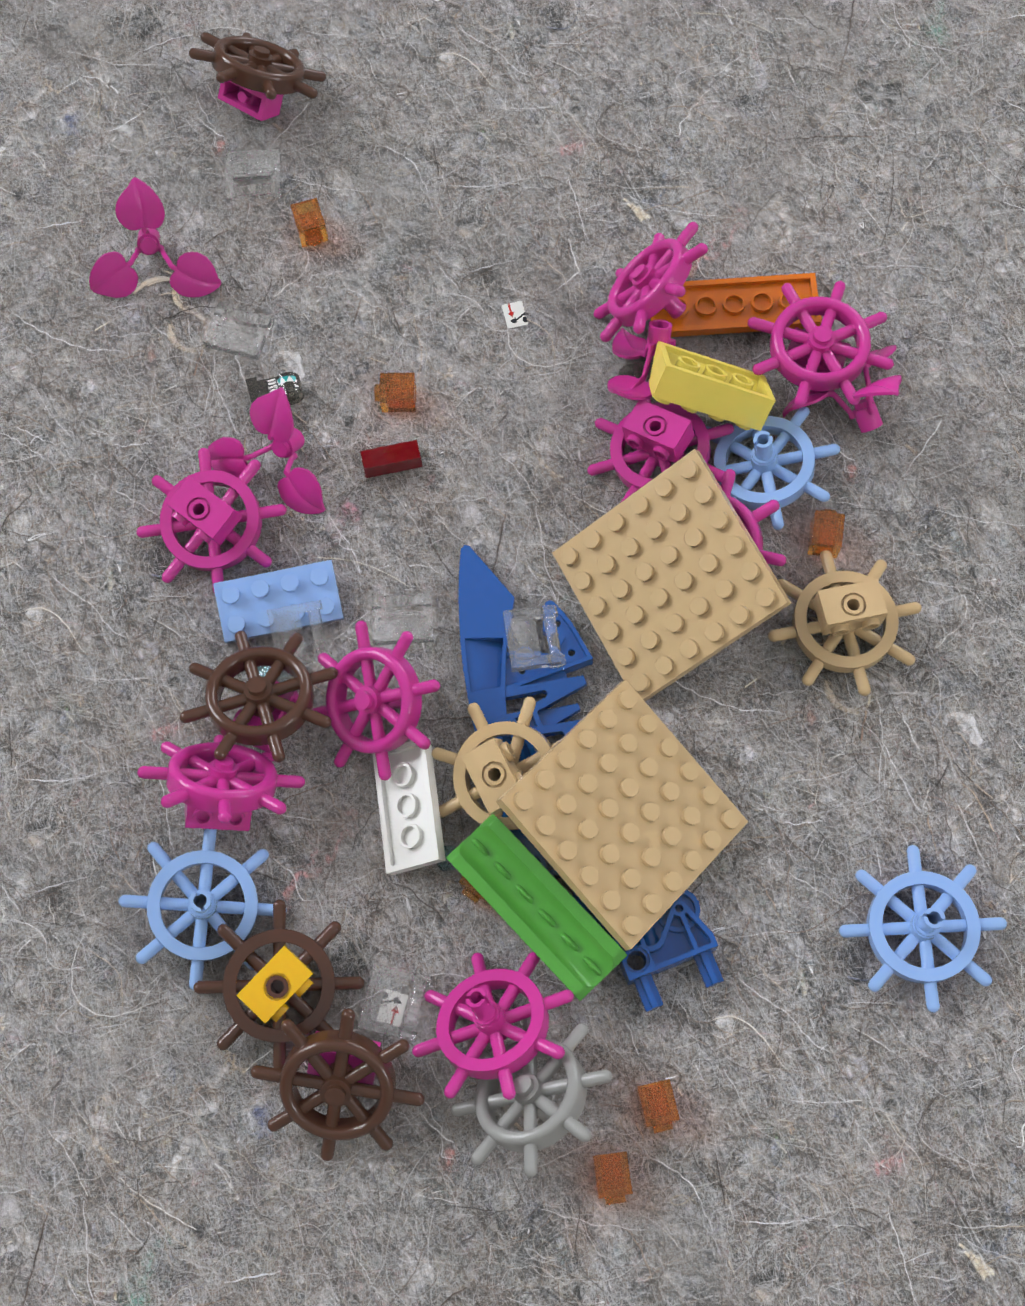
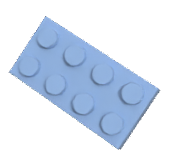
[213,560,344,643]

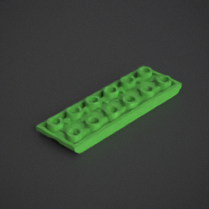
[446,814,628,1001]

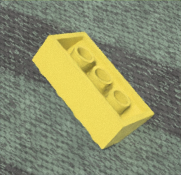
[649,341,776,431]

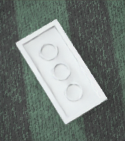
[373,738,446,875]

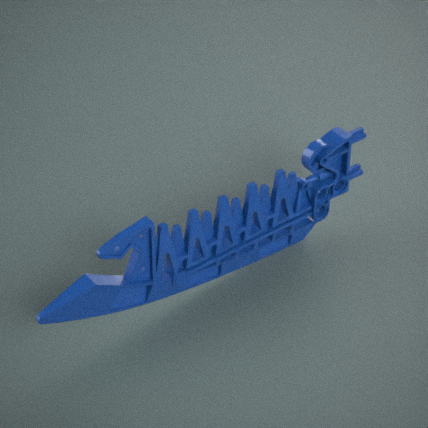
[458,545,724,1012]

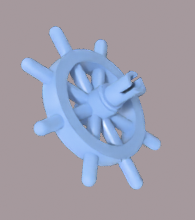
[706,407,840,530]
[118,829,287,990]
[839,845,1007,1013]

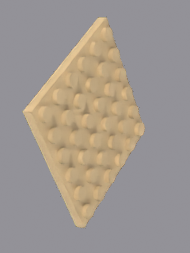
[552,449,792,701]
[496,679,748,951]

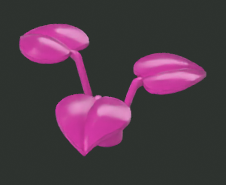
[89,177,221,298]
[607,320,676,400]
[782,345,902,433]
[208,387,326,514]

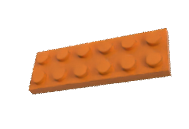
[650,273,822,337]

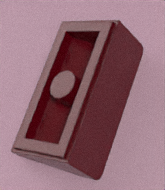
[360,440,422,478]

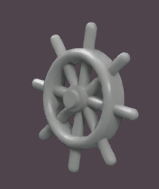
[451,1017,612,1177]

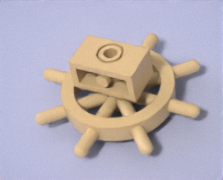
[768,550,922,696]
[432,697,560,830]

